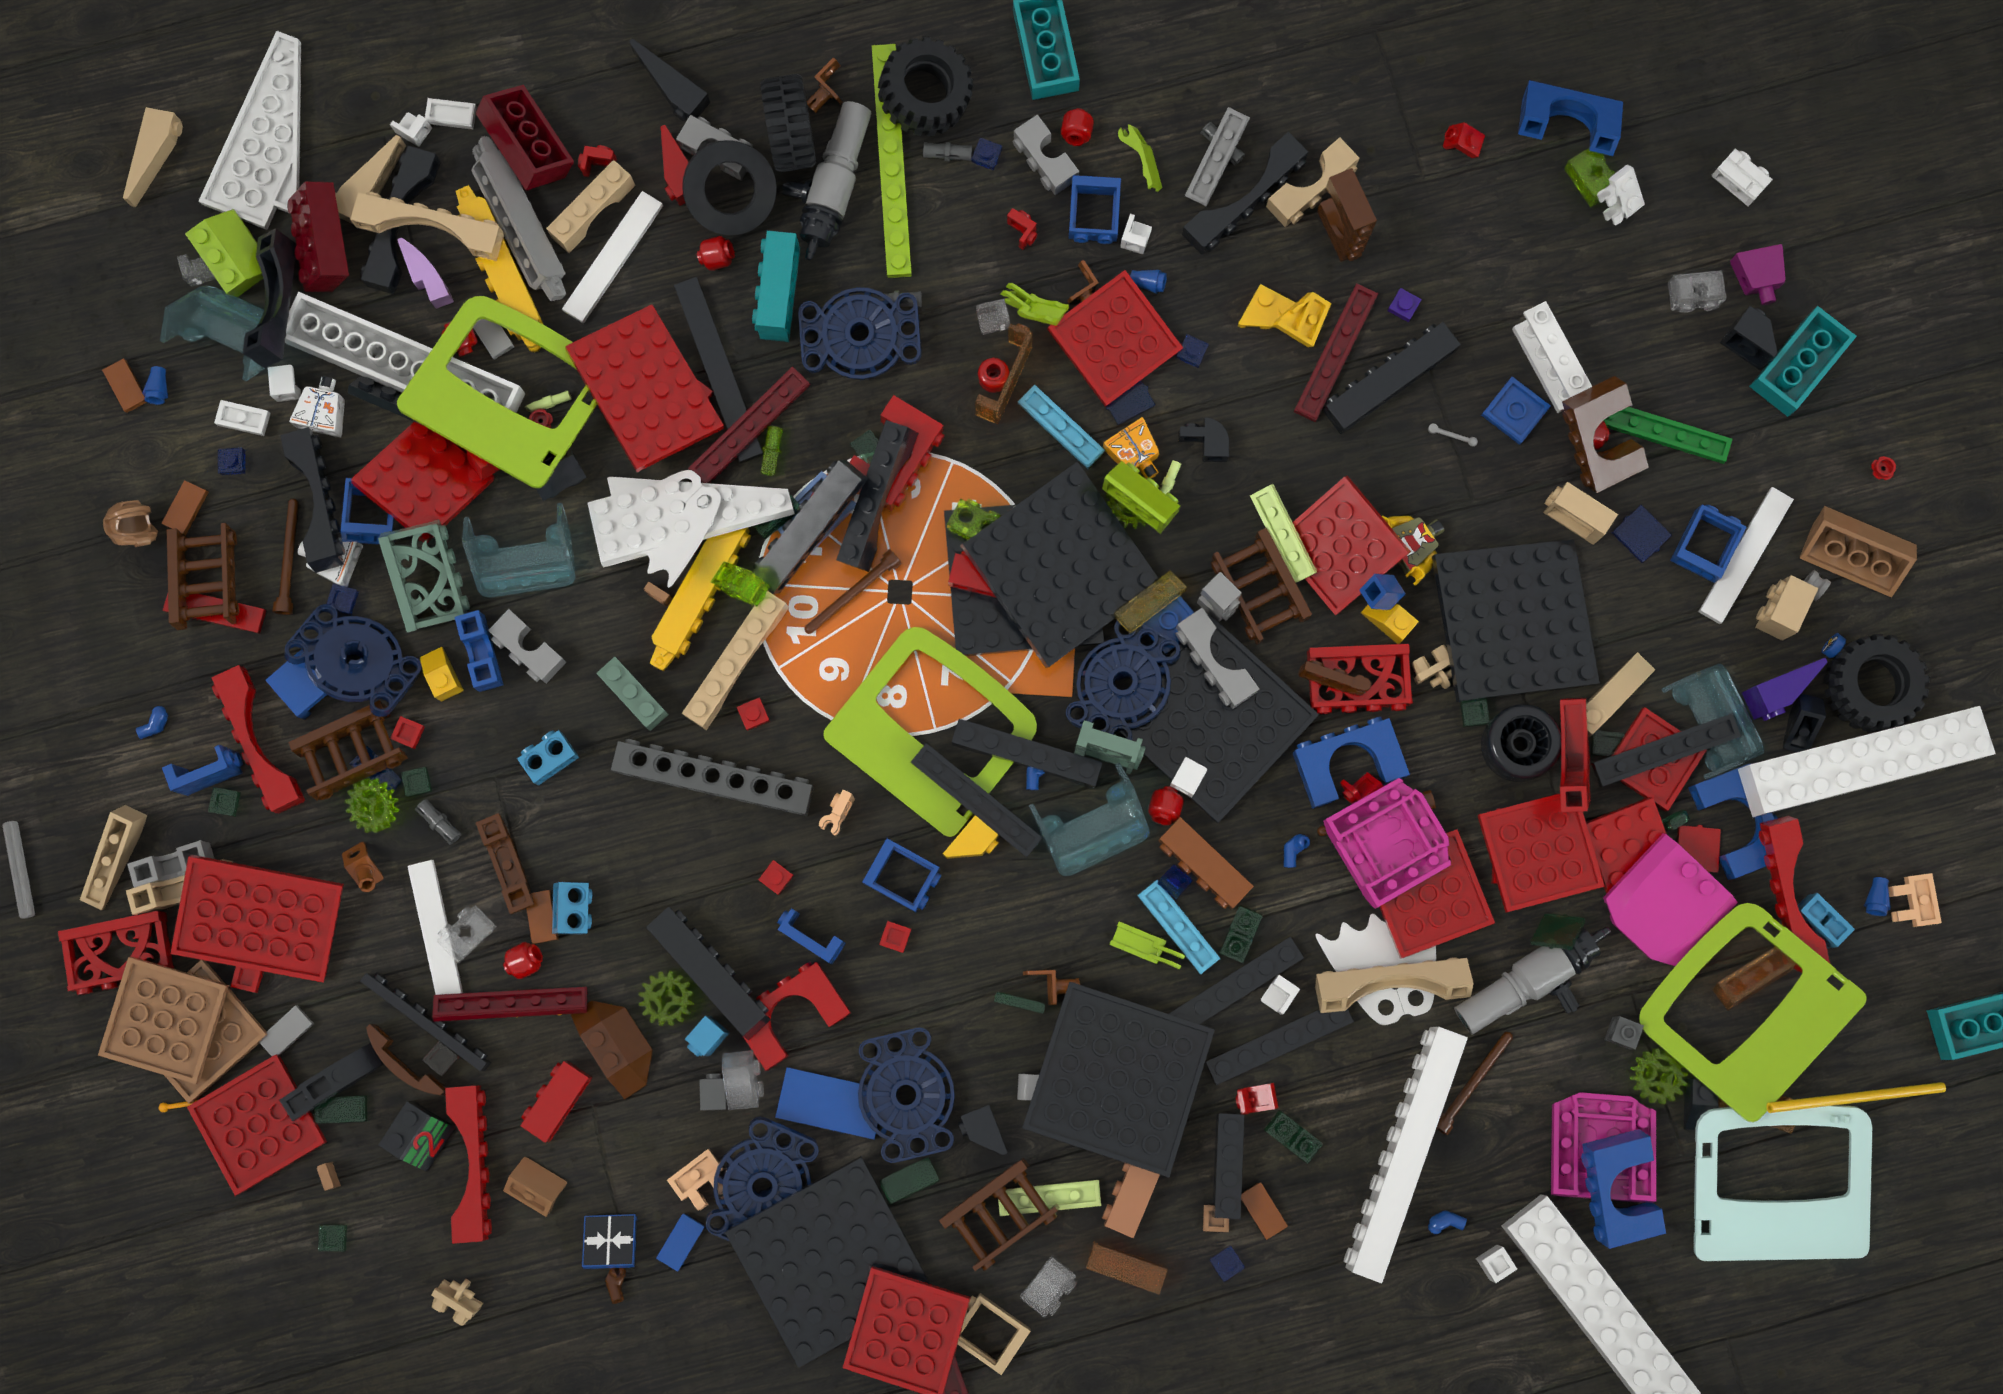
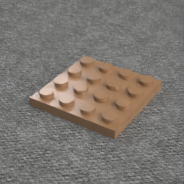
[98,957,229,1084]
[164,960,268,1104]

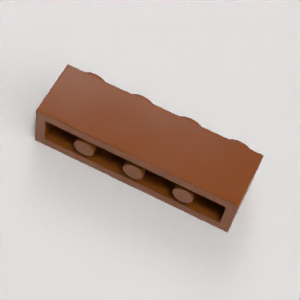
[1158,817,1254,910]

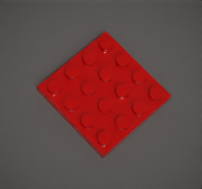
[1047,270,1183,407]
[351,422,494,543]
[1293,476,1411,615]
[1478,794,1605,912]
[1379,829,1495,959]
[187,1054,327,1196]
[843,1266,971,1394]

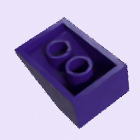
[1742,658,1827,721]

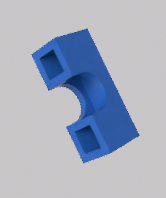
[455,610,503,692]

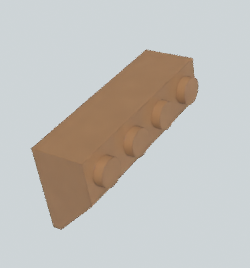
[1800,506,1917,598]

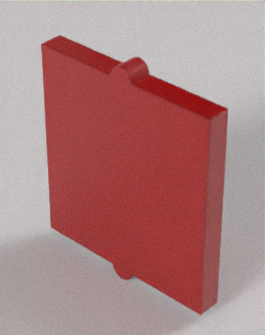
[1677,825,1721,873]

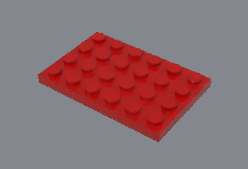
[565,304,724,472]
[170,855,344,983]

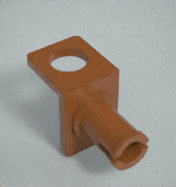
[806,58,843,113]
[1067,260,1099,304]
[342,842,384,892]
[1023,970,1080,1005]

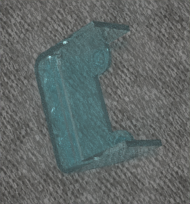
[160,286,266,381]
[462,503,576,598]
[1662,664,1764,780]
[1029,763,1150,876]

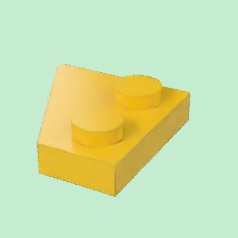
[1238,284,1296,329]
[1272,292,1331,347]

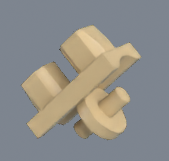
[1411,644,1452,689]
[431,1279,483,1326]

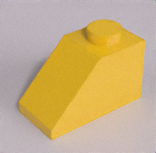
[1361,604,1419,644]
[420,647,464,702]
[943,815,999,859]

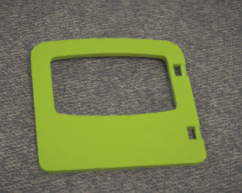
[397,296,597,488]
[824,627,1037,837]
[1639,903,1866,1123]

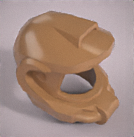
[103,500,158,547]

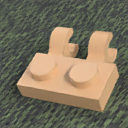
[819,790,855,836]
[1889,873,1942,927]
[667,1149,724,1211]

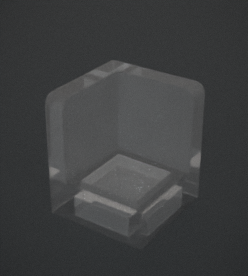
[177,254,216,287]
[976,299,1010,335]

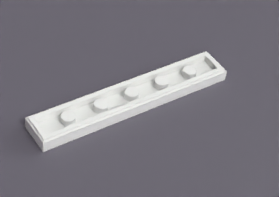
[562,191,663,324]
[1698,487,1794,624]
[408,860,463,995]

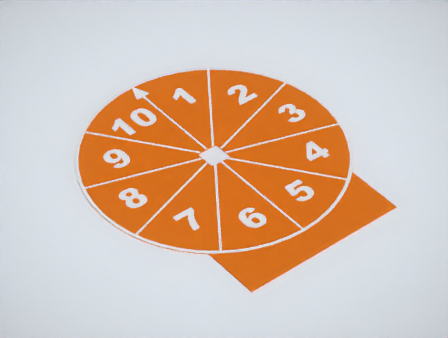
[754,452,1075,736]

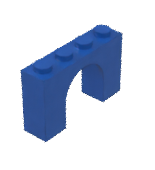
[1518,80,1623,156]
[1293,717,1410,809]
[1688,764,1777,880]
[1581,1129,1666,1249]

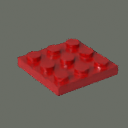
[1612,707,1707,811]
[1586,797,1666,894]

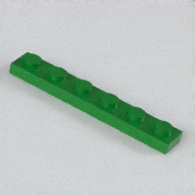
[1603,407,1732,464]

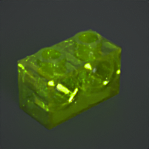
[947,499,1001,540]
[711,562,770,607]

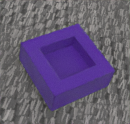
[1388,288,1422,322]

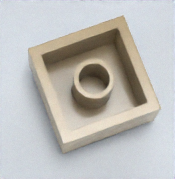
[1755,575,1819,641]

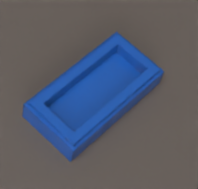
[656,1213,705,1272]

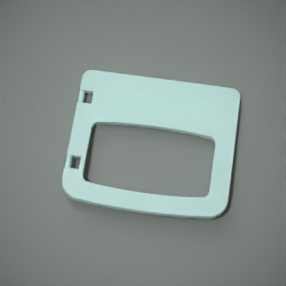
[1694,1105,1872,1261]

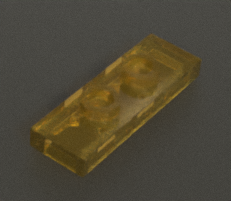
[1114,570,1187,633]

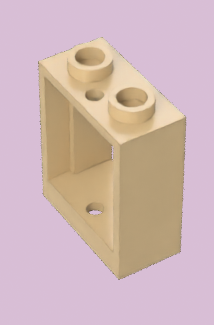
[1544,482,1618,545]
[958,1293,1031,1375]

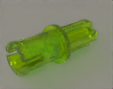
[761,426,783,476]

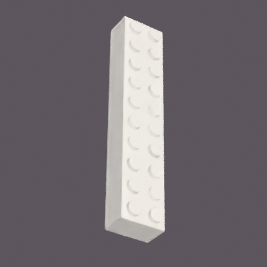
[285,292,525,413]
[1738,706,1996,817]
[1344,1027,1468,1283]
[1501,1194,1701,1394]

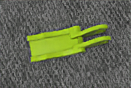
[1118,124,1162,192]
[1000,283,1069,326]
[1110,921,1185,969]

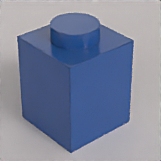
[1359,574,1406,610]

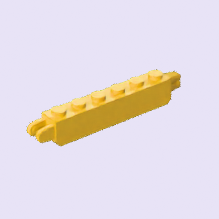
[456,185,544,353]
[650,527,751,671]

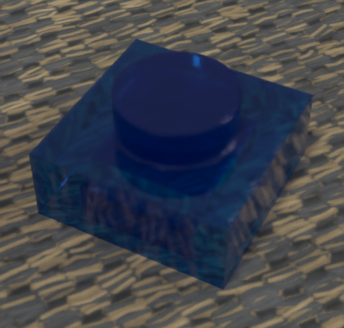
[971,138,1002,170]
[1177,334,1209,368]
[218,448,245,475]
[326,583,359,615]
[1157,865,1193,899]
[1209,1245,1245,1282]

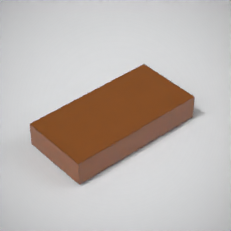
[102,358,147,413]
[161,480,209,535]
[527,890,558,944]
[1241,1182,1288,1240]

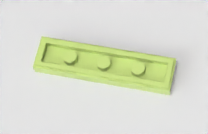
[1250,484,1317,583]
[998,1180,1101,1216]

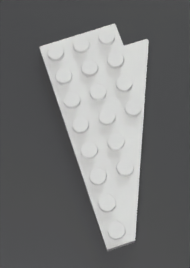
[199,31,301,230]
[588,477,795,568]

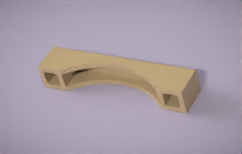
[350,192,504,261]
[682,590,789,730]
[1315,958,1474,1013]

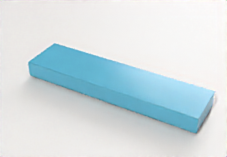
[1018,385,1105,469]
[1138,880,1220,974]

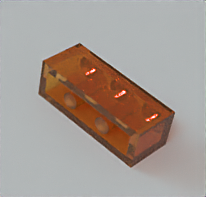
[1713,947,1796,1010]
[1085,1241,1168,1295]

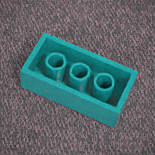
[1013,0,1080,100]
[752,231,800,342]
[1749,306,1857,417]
[1926,992,2003,1060]

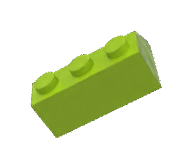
[185,209,263,297]
[1102,461,1180,534]

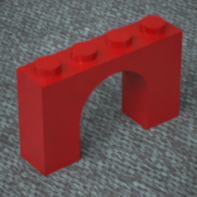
[850,395,945,512]
[744,962,851,1071]

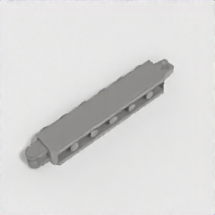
[471,136,566,301]

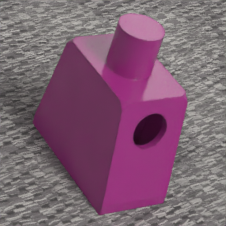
[1730,244,1785,305]

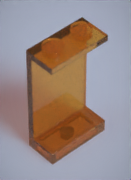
[975,323,1033,424]

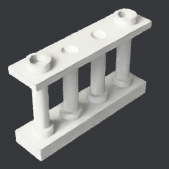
[1512,301,1592,413]

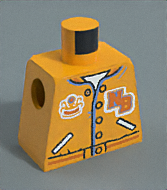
[1103,417,1159,479]

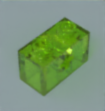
[1564,148,1615,207]

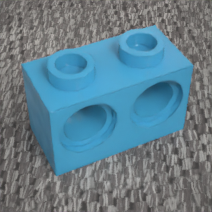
[517,730,579,786]
[552,882,592,935]
[1798,893,1855,948]
[685,1016,730,1057]

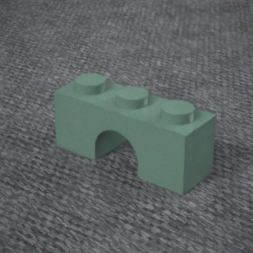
[596,657,669,731]

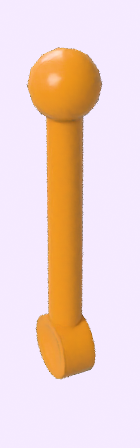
[159,1100,198,1112]

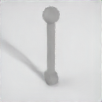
[1428,424,1478,446]

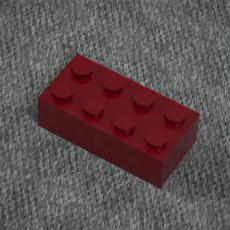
[476,84,574,190]
[287,181,349,292]

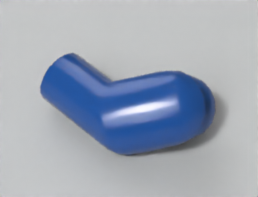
[136,706,168,739]
[1026,767,1045,790]
[1284,834,1310,868]
[1428,1210,1467,1234]

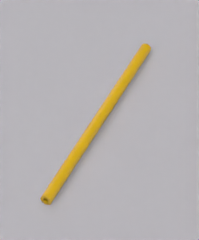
[1766,1082,1946,1113]

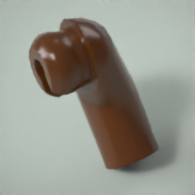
[605,1268,626,1304]

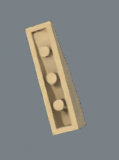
[123,107,183,207]
[335,135,406,224]
[1586,652,1655,737]
[80,805,147,910]

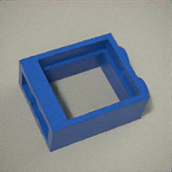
[1069,175,1121,244]
[341,478,395,544]
[1670,505,1747,583]
[862,838,942,913]

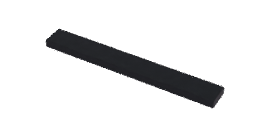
[674,277,763,463]

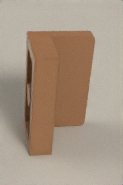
[503,1157,567,1217]

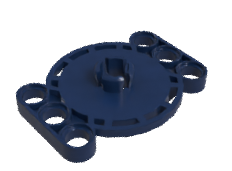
[798,287,922,380]
[284,604,422,717]
[1066,617,1181,740]
[858,1028,955,1163]
[706,1117,819,1241]

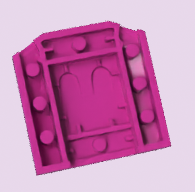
[1323,778,1451,909]
[1603,833,1738,966]
[1551,1093,1656,1202]

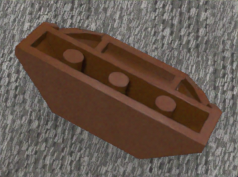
[571,1001,653,1099]

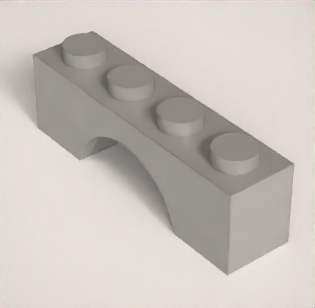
[1175,608,1259,709]

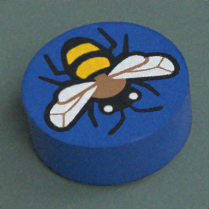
[1822,633,1846,658]

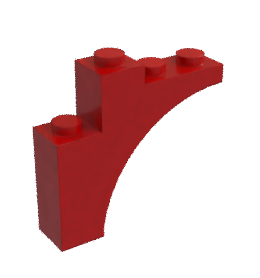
[1560,698,1590,812]

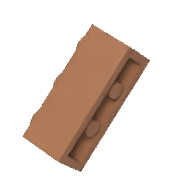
[1102,1163,1160,1238]

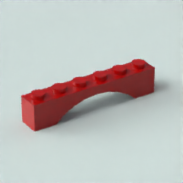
[212,665,305,814]
[1759,816,1830,973]
[445,1085,492,1244]

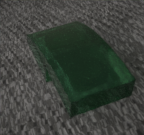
[1220,905,1263,963]
[1264,1110,1323,1164]
[879,1157,939,1204]

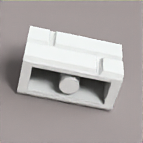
[1712,149,1773,207]

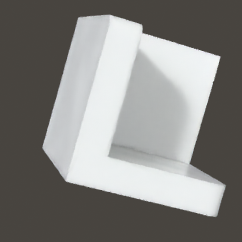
[390,113,432,147]
[1121,214,1152,254]
[268,365,301,402]
[1170,757,1207,798]
[1261,975,1300,1015]
[1476,1245,1517,1283]

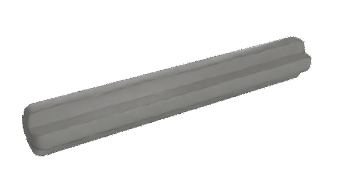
[2,821,35,919]

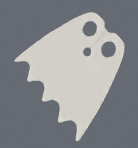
[633,470,721,587]
[1316,914,1436,1025]

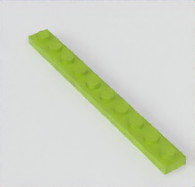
[872,44,912,278]

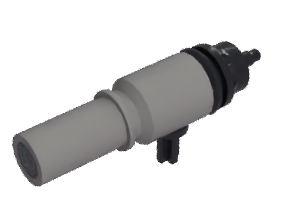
[782,101,872,261]
[1454,927,1611,1035]

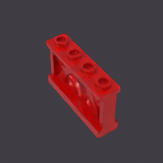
[1307,644,1413,714]
[58,911,174,995]

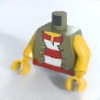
[1382,516,1444,585]

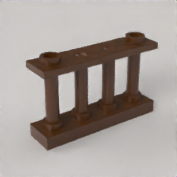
[167,523,239,630]
[1211,528,1312,645]
[288,700,408,801]
[939,1157,1060,1271]

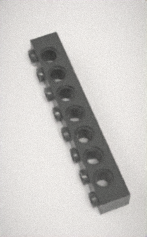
[611,739,814,816]

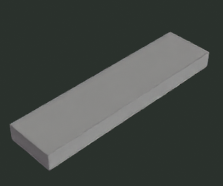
[1185,107,1250,207]

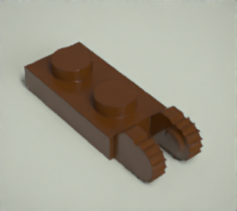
[1298,660,1372,696]

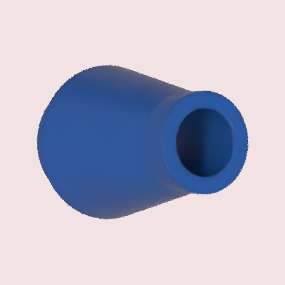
[1130,270,1167,294]
[142,366,168,405]
[1864,877,1890,916]

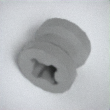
[1804,570,1831,601]

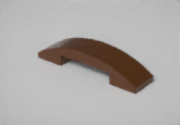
[476,813,534,915]
[366,1024,446,1095]

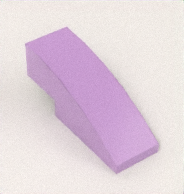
[397,238,454,309]

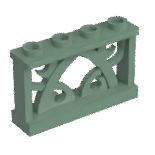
[378,519,470,632]
[1074,720,1146,774]

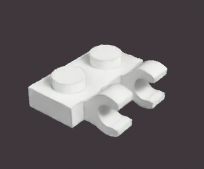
[1597,165,1645,225]

